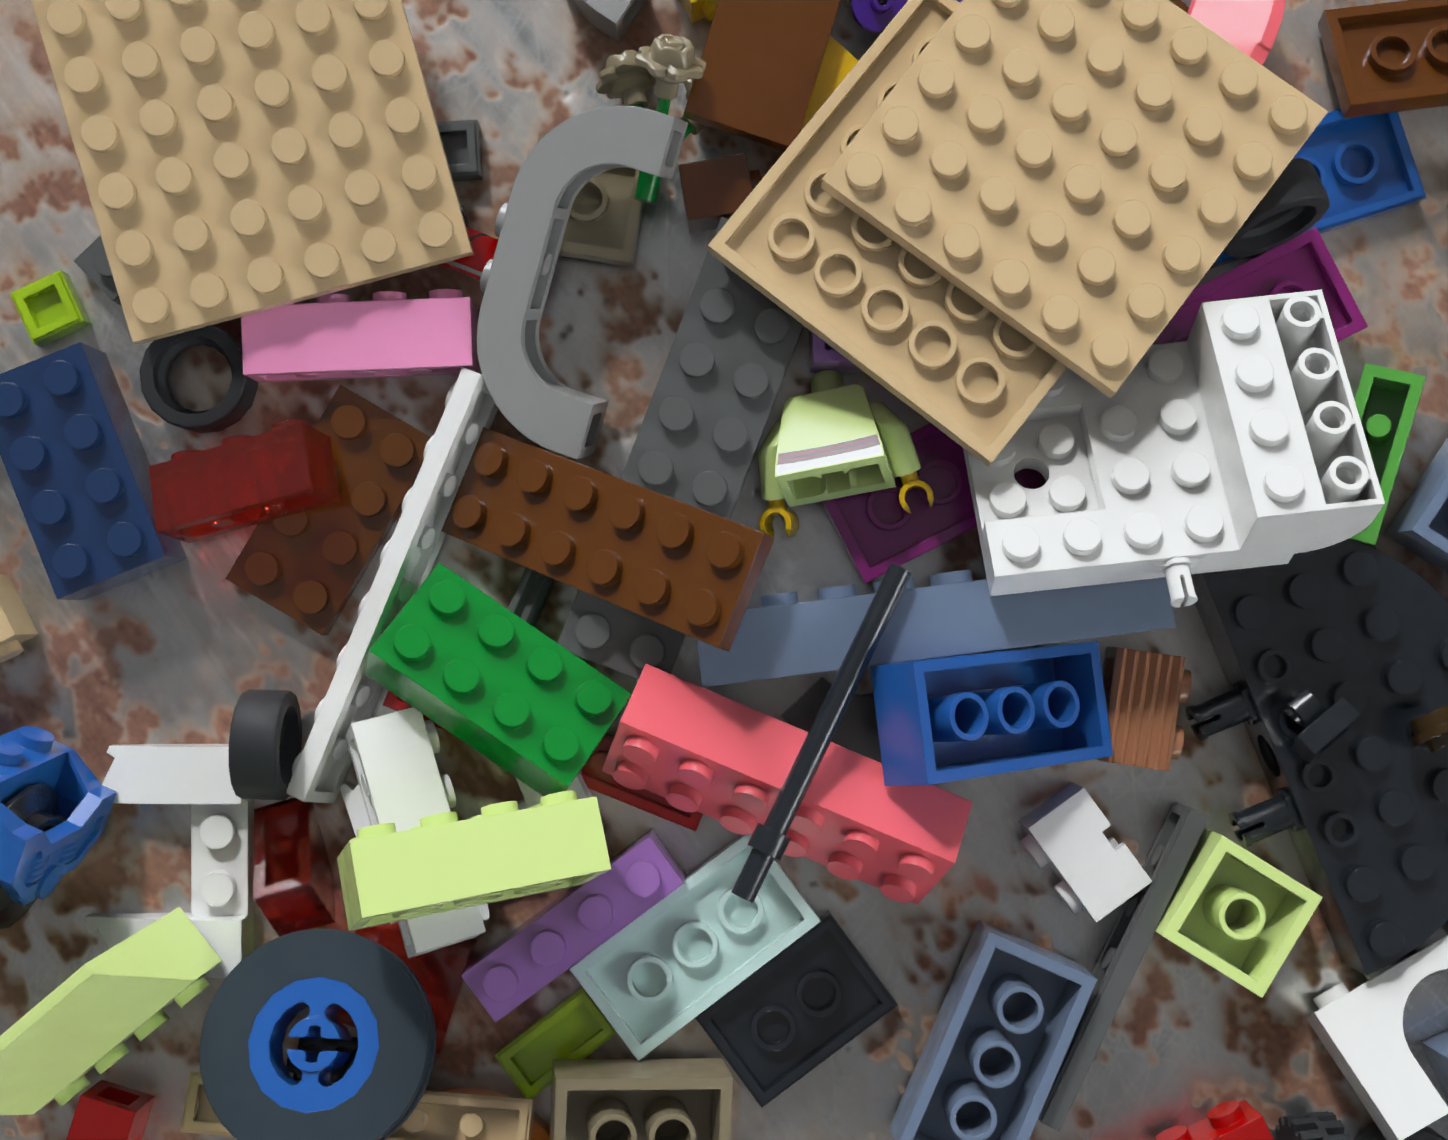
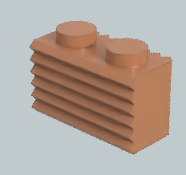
[1097,647,1192,771]

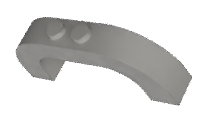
[477,105,688,460]

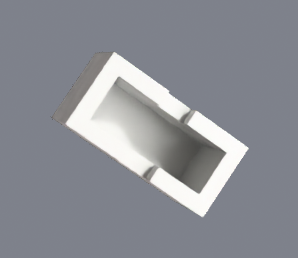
[1018,782,1152,923]

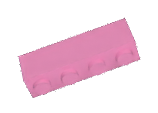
[241,289,481,383]

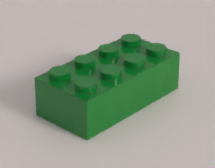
[365,563,632,796]

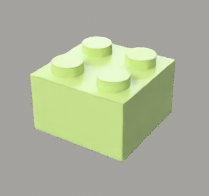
[1155,828,1323,998]

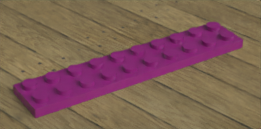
[821,227,1368,584]

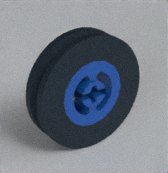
[199,928,436,1140]

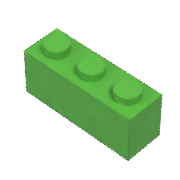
[1349,363,1426,549]

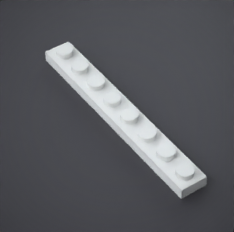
[287,367,498,803]

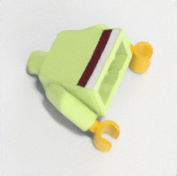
[757,370,934,537]

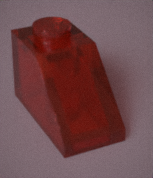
[253,798,335,937]

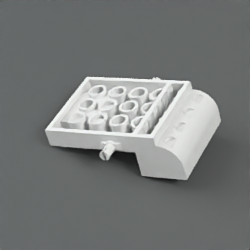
[963,289,1385,607]

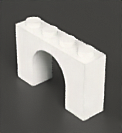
[1306,927,1448,1140]

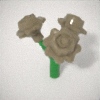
[595,34,725,204]

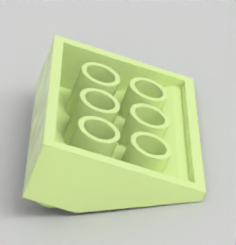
[0,907,222,1115]

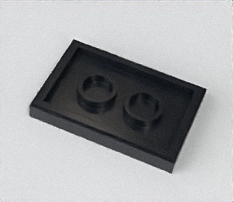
[695,910,898,1108]

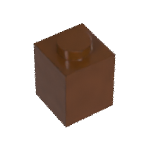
[678,153,761,234]

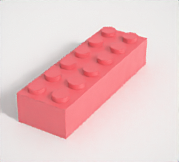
[602,663,973,905]

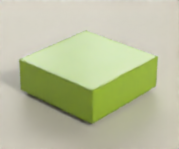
[10,270,91,347]

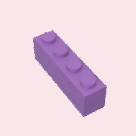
[461,828,685,1023]

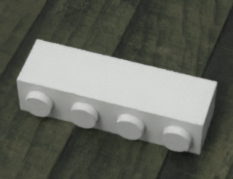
[345,707,489,958]

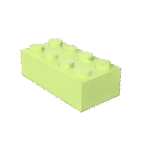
[337,790,611,931]

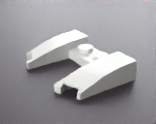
[85,744,254,978]

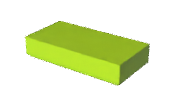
[494,986,617,1099]

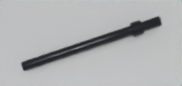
[731,564,912,903]

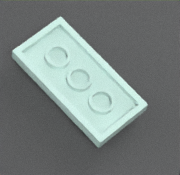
[570,834,821,1061]

